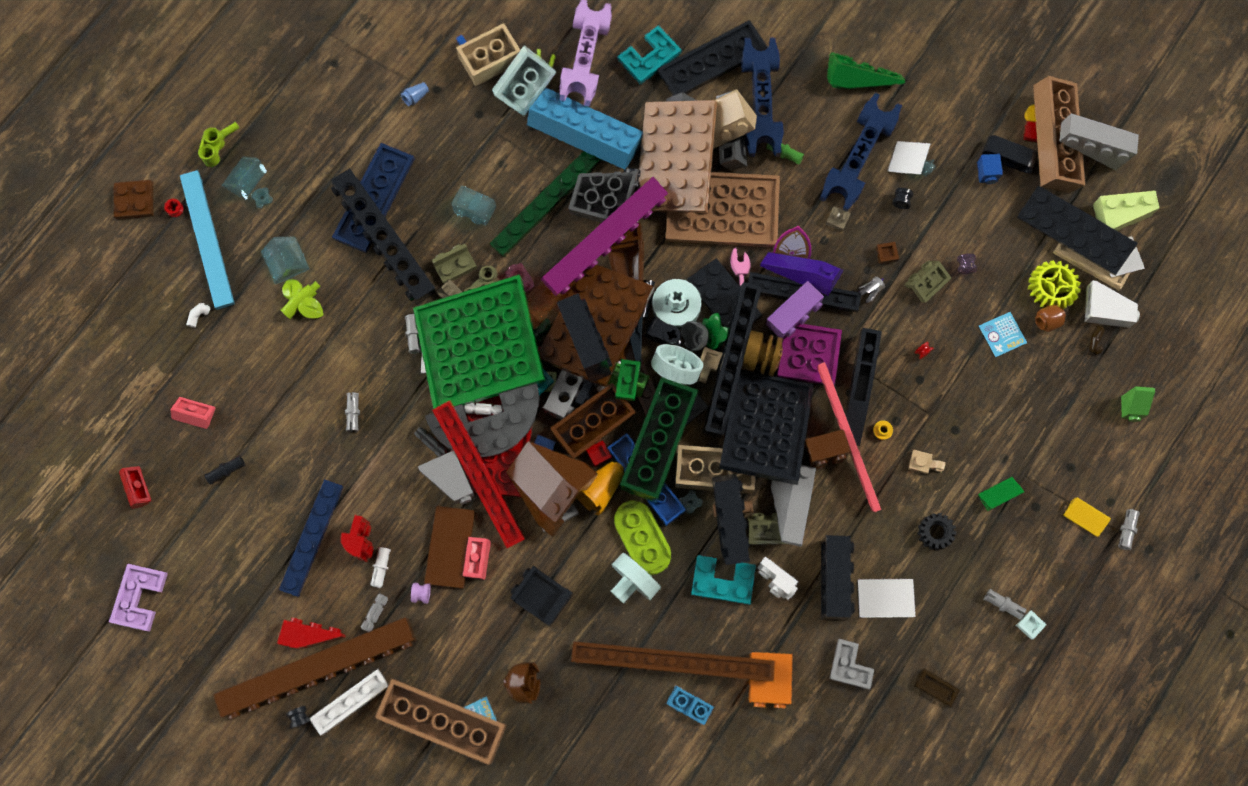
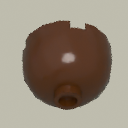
[504,662,540,704]

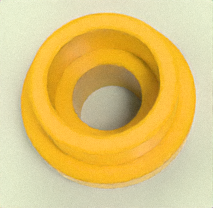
[873,421,893,440]

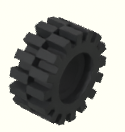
[917,513,956,550]

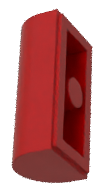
[119,466,151,509]

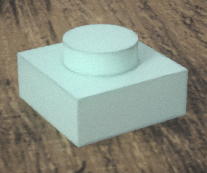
[1016,611,1046,640]

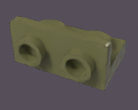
[432,244,477,284]
[905,260,951,303]
[747,513,787,544]

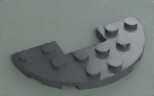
[425,384,539,458]

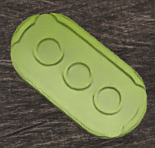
[614,500,671,575]

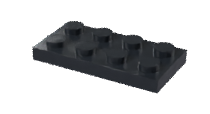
[687,258,762,328]

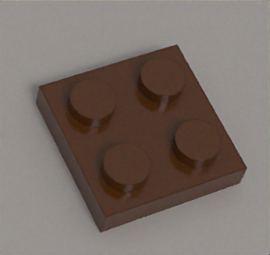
[114,180,153,220]

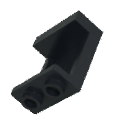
[510,565,573,627]

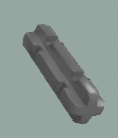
[414,427,447,457]

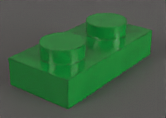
[615,359,641,401]

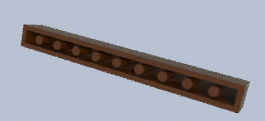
[213,617,416,720]

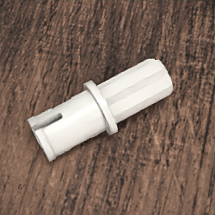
[371,547,391,588]

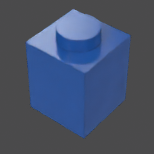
[977,154,1003,184]

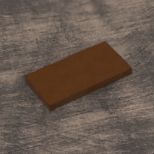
[424,506,476,589]

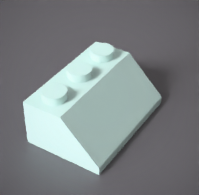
[492,46,556,116]

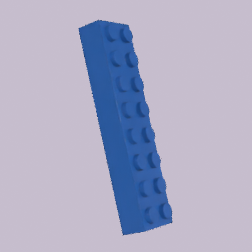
[607,433,686,526]

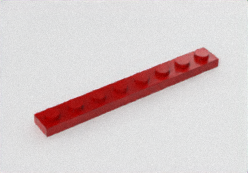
[432,400,525,549]

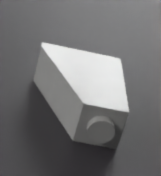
[418,451,475,505]

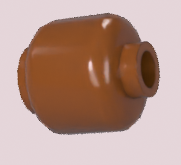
[1035,304,1066,332]

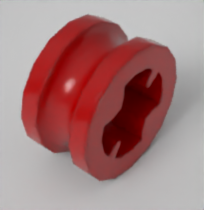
[164,199,184,217]
[914,341,934,360]

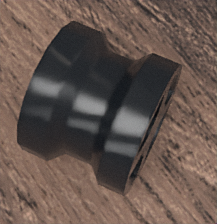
[892,188,914,209]
[286,706,311,729]

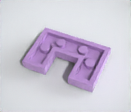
[109,564,168,632]

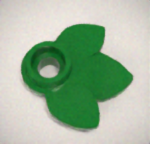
[702,313,729,350]

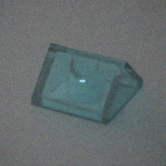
[222,156,266,200]
[261,237,310,284]

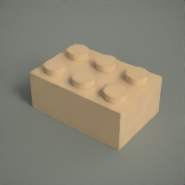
[456,23,520,86]

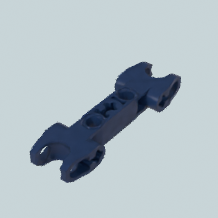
[741,37,784,157]
[819,93,902,212]

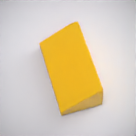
[1063,497,1111,537]

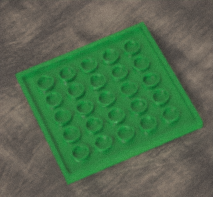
[413,275,545,409]

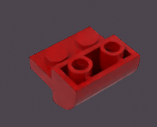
[341,515,374,562]

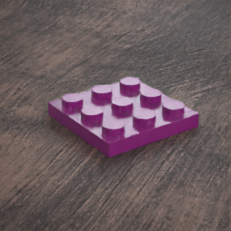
[777,323,842,385]

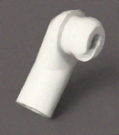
[186,303,210,328]

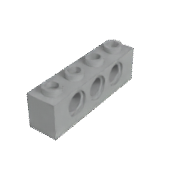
[543,370,586,420]

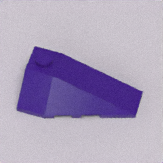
[760,252,843,296]

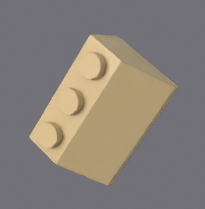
[713,89,757,149]

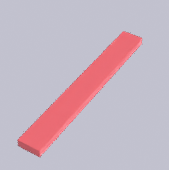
[817,362,881,512]

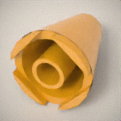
[576,462,624,515]

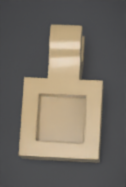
[699,347,723,384]
[908,450,945,474]

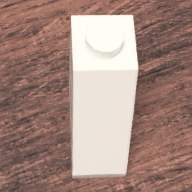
[1085,281,1140,328]

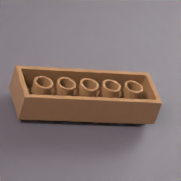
[1033,76,1085,193]
[375,679,507,765]

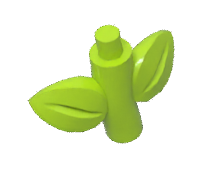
[281,279,323,319]

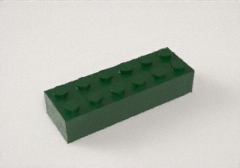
[620,377,698,503]

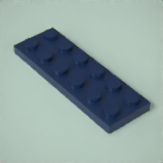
[332,143,415,253]

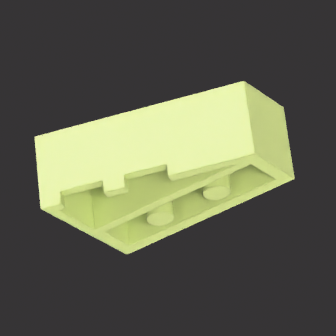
[1093,191,1159,231]

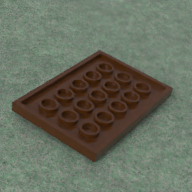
[539,265,654,387]

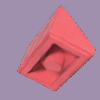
[170,397,215,429]
[463,537,491,580]

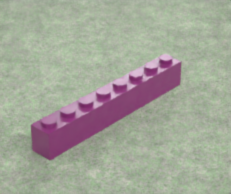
[541,177,668,296]

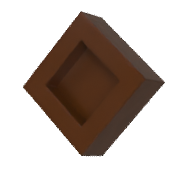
[876,242,899,264]

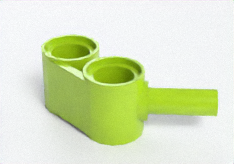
[198,122,239,167]

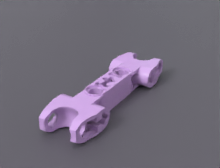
[559,0,611,106]

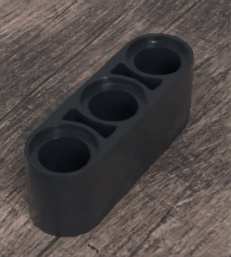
[982,135,1038,173]

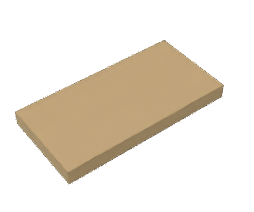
[1053,243,1131,291]

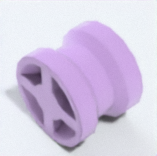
[411,583,430,604]

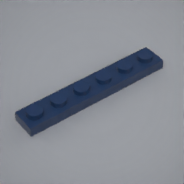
[279,479,344,597]

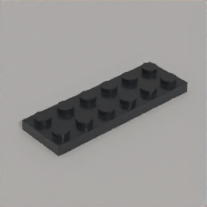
[657,20,768,96]
[1017,185,1138,276]

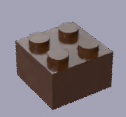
[803,429,851,470]

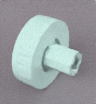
[652,279,701,330]
[651,344,703,384]
[611,553,661,603]

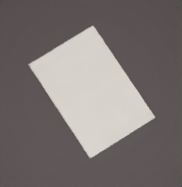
[858,579,915,617]

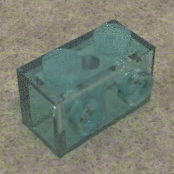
[451,185,496,225]

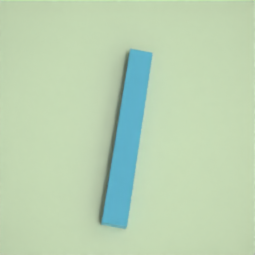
[180,170,235,310]

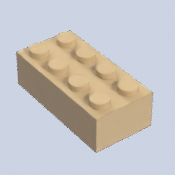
[675,445,755,494]

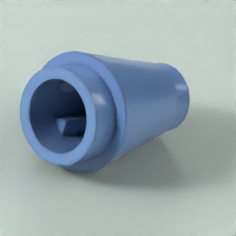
[401,82,429,106]

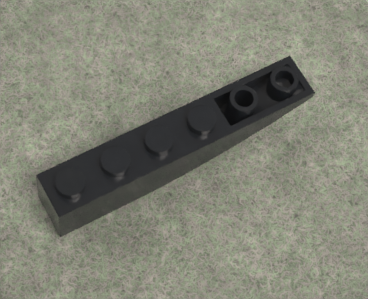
[845,328,882,446]

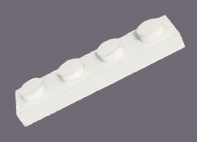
[309,669,389,735]

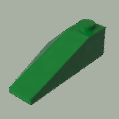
[827,52,905,89]

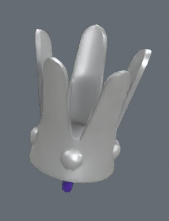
[858,276,885,303]

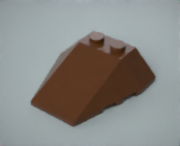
[506,441,598,537]

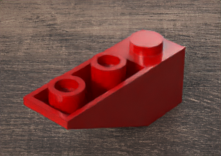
[277,618,346,649]

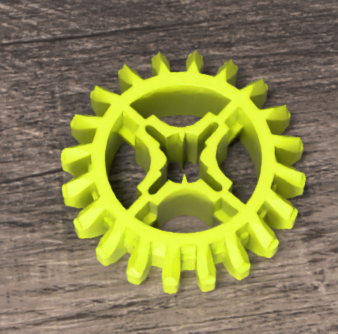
[1028,260,1081,309]

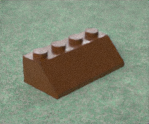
[550,383,636,459]

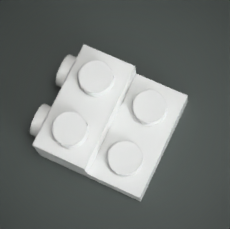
[757,557,798,600]

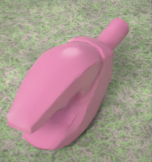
[731,248,750,286]

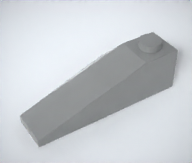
[771,465,816,546]

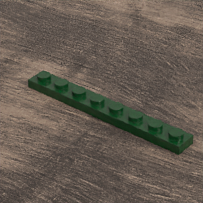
[490,151,602,258]

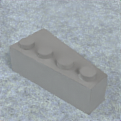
[1059,113,1139,170]

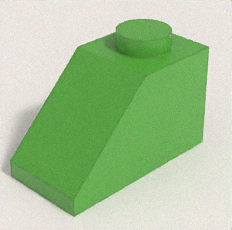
[1121,386,1155,422]

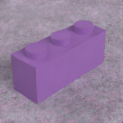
[766,281,824,338]

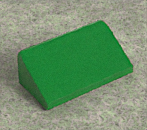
[978,477,1024,512]

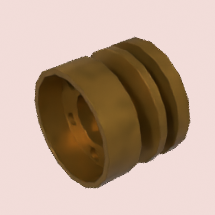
[741,330,783,377]

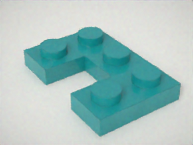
[617,25,682,85]
[691,555,756,605]

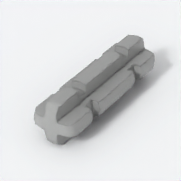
[361,594,388,632]

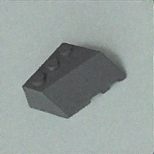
[569,171,638,223]

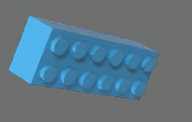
[527,88,643,170]

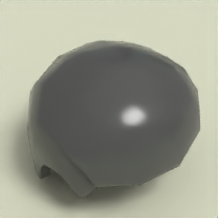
[680,321,708,351]

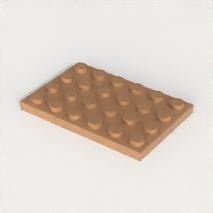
[637,100,717,212]
[665,172,780,247]

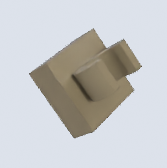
[825,206,851,232]
[436,280,462,299]

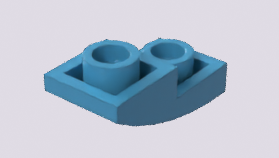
[666,686,713,725]

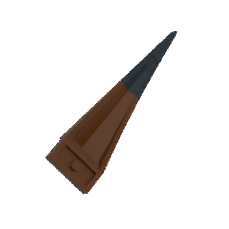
[608,222,644,370]

